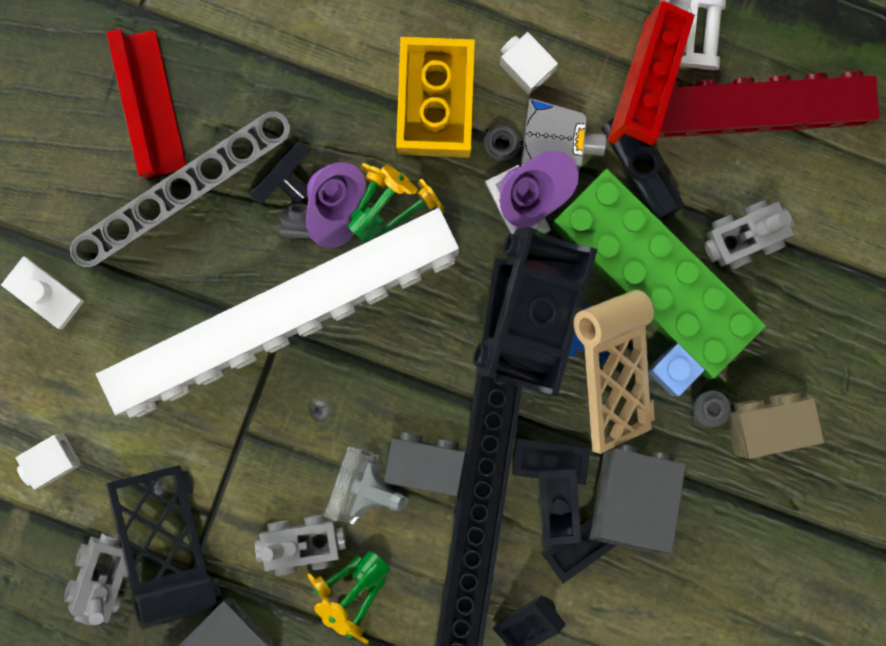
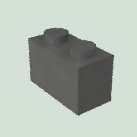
[384,432,465,496]

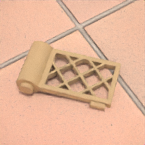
[574,290,655,454]

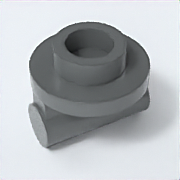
[280,203,311,239]
[692,388,731,427]

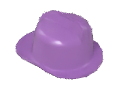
[499,150,579,228]
[306,162,366,248]

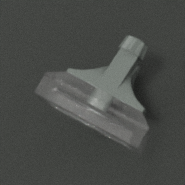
[324,446,409,524]

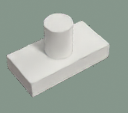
[1,256,84,330]

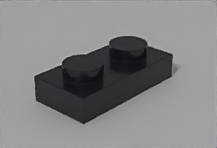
[512,438,591,485]
[541,515,617,584]

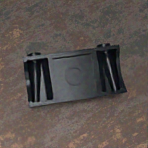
[473,227,598,396]

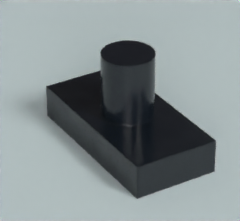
[248,140,311,204]
[492,595,566,646]

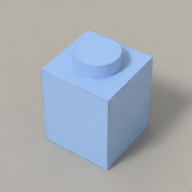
[648,344,704,396]

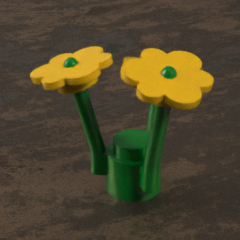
[347,163,444,243]
[305,551,390,644]

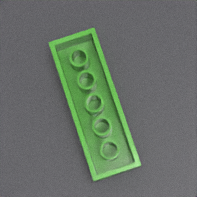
[551,169,766,379]

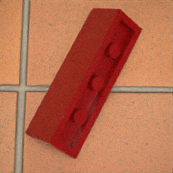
[607,0,695,145]
[106,29,187,180]

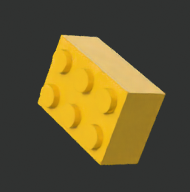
[396,37,475,158]

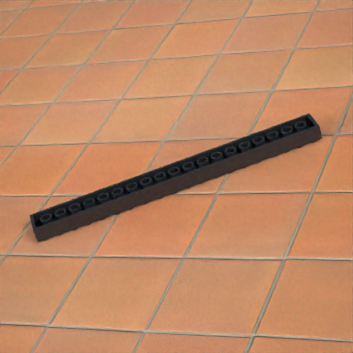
[435,258,522,646]

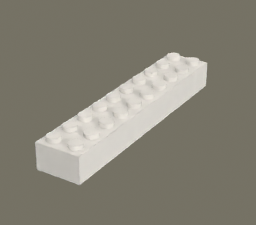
[96,208,459,418]

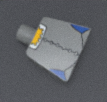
[521,99,606,171]

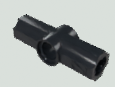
[601,118,685,220]

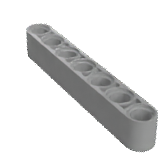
[70,112,290,267]

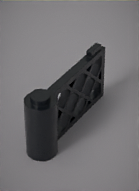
[105,465,221,630]

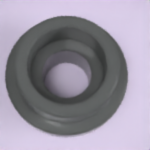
[484,125,521,162]

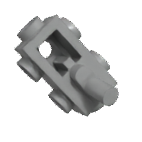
[704,200,794,270]
[255,514,346,576]
[64,533,128,625]

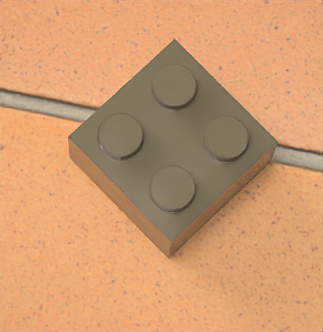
[726,392,824,459]

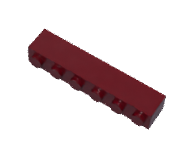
[658,71,880,138]

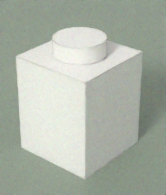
[500,32,558,96]
[15,434,82,490]

